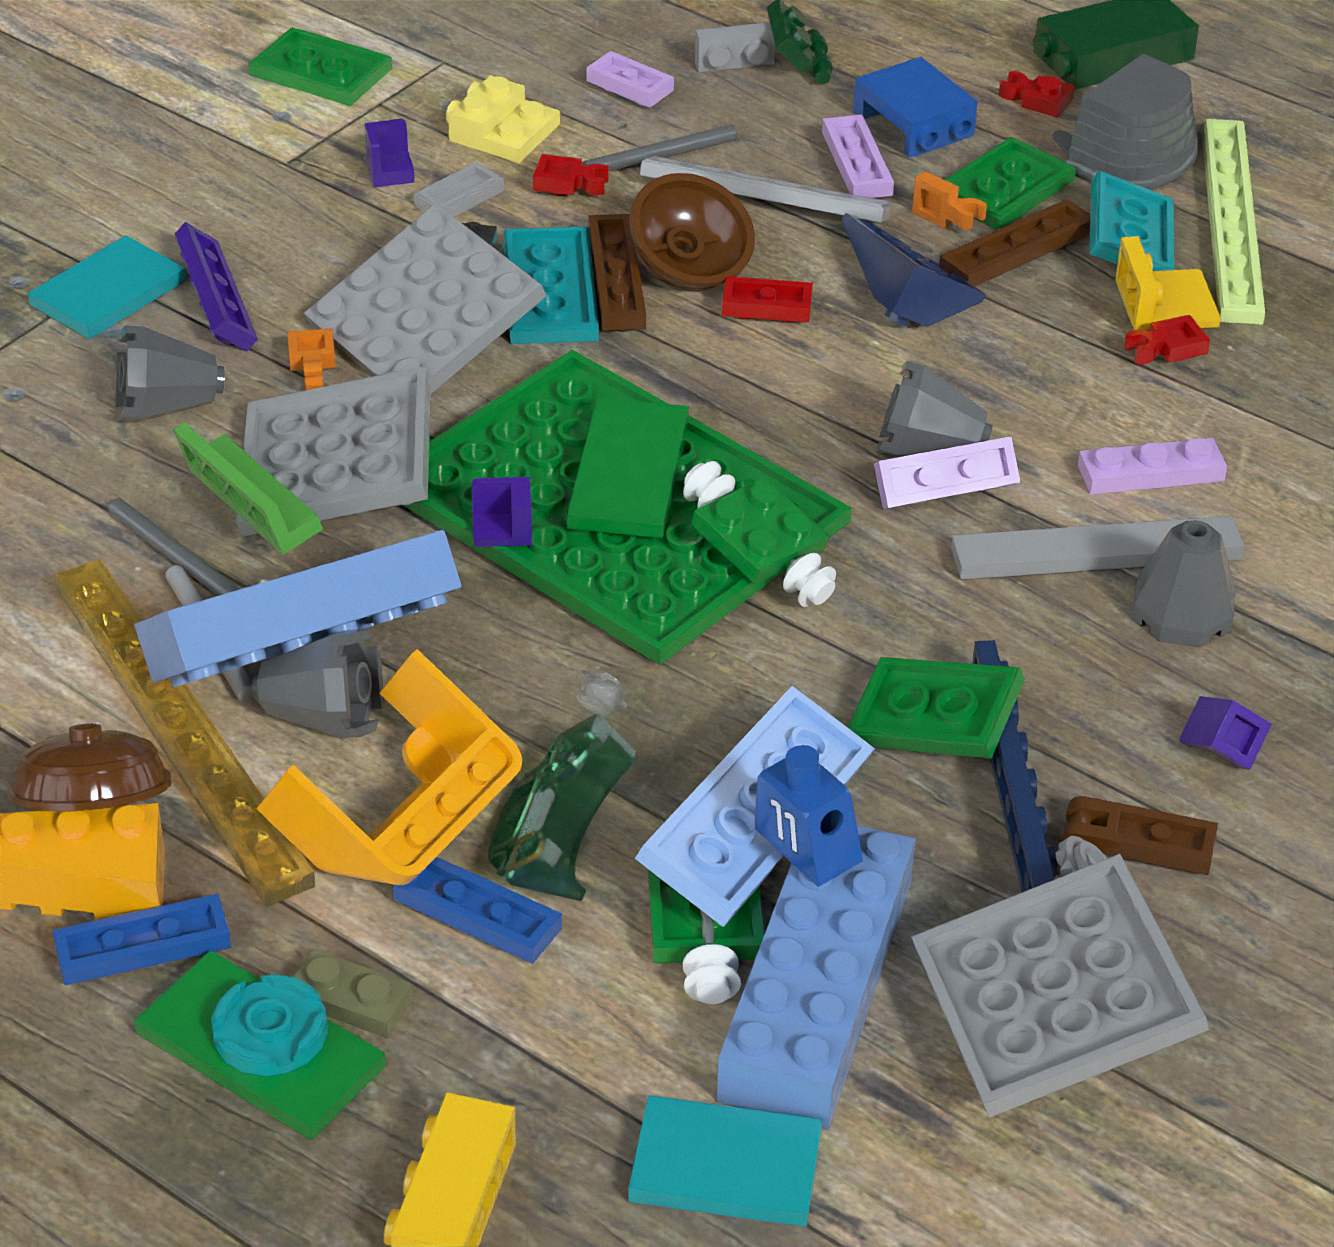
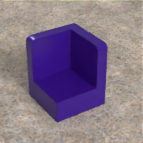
[364,119,415,188]
[471,477,532,547]
[1179,696,1272,770]

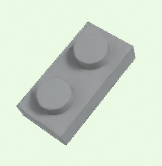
[695,22,775,72]

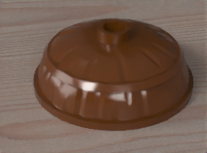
[629,173,755,291]
[8,723,172,811]

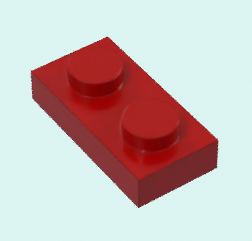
[722,276,813,323]

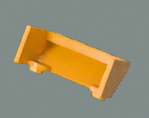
[257,649,522,885]

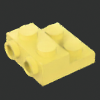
[446,75,560,163]

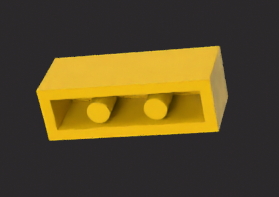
[384,1092,516,1247]

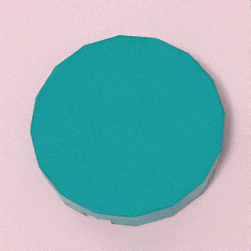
[211,974,328,1076]

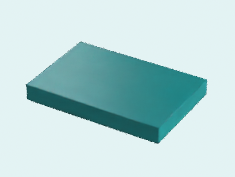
[1089,171,1174,271]
[28,235,187,340]
[628,1095,822,1227]

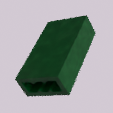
[1033,0,1199,90]

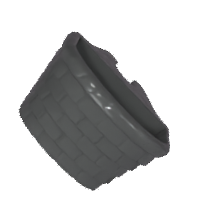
[1053,53,1198,190]

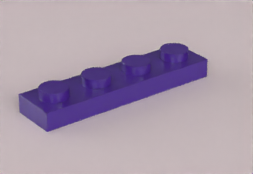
[175,221,258,352]

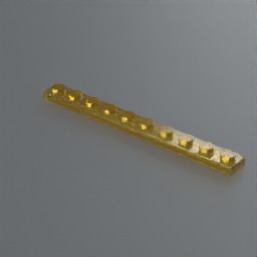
[54,559,316,907]

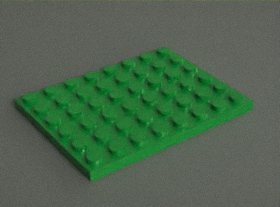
[404,349,852,665]

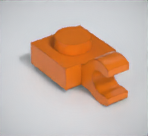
[912,171,987,230]
[288,328,336,390]

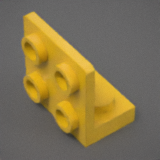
[1115,237,1221,332]

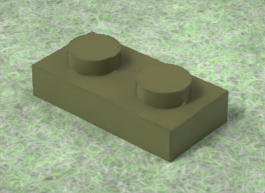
[293,949,414,1038]

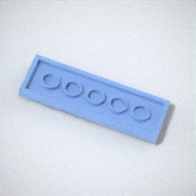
[635,686,875,927]

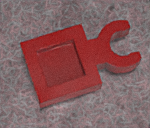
[998,71,1075,118]
[533,154,609,195]
[1124,314,1210,364]

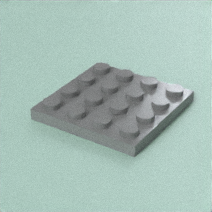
[304,203,546,394]
[236,366,431,536]
[911,854,1209,1118]

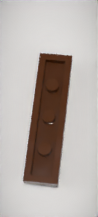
[939,199,1090,286]
[588,214,646,332]

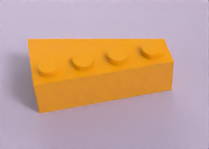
[0,803,165,920]

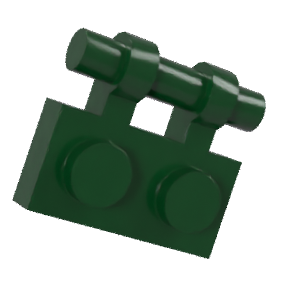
[766,0,833,84]

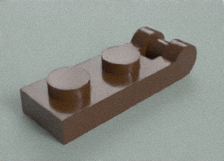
[1059,796,1218,875]

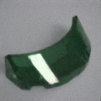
[488,713,637,901]

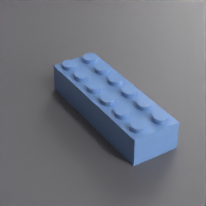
[134,530,462,688]
[717,825,916,1130]

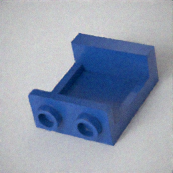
[853,57,978,158]

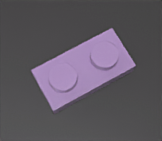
[587,51,674,108]

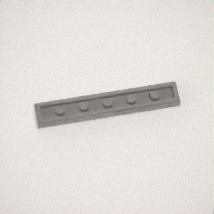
[640,156,892,223]
[951,516,1245,580]

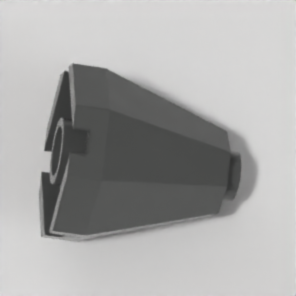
[114,325,225,423]
[876,361,993,458]
[1132,520,1235,647]
[252,629,384,738]

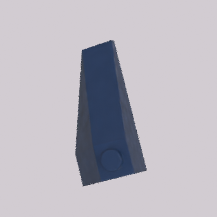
[842,212,986,327]

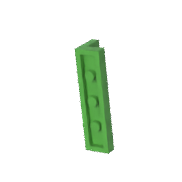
[173,422,323,555]

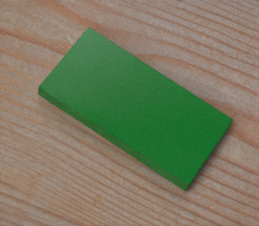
[567,397,689,538]
[134,950,386,1141]

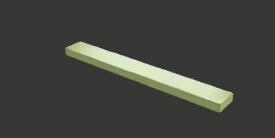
[1202,119,1265,325]

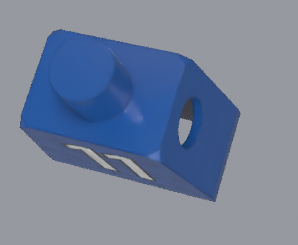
[755,745,863,887]

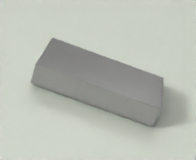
[414,162,504,217]

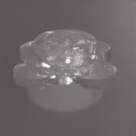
[576,670,628,717]

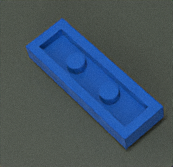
[393,857,562,964]
[52,894,231,986]

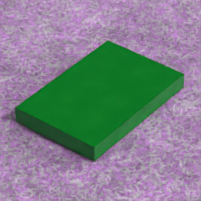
[249,27,392,106]
[945,136,1076,230]
[848,657,1025,758]

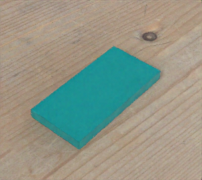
[504,227,599,344]

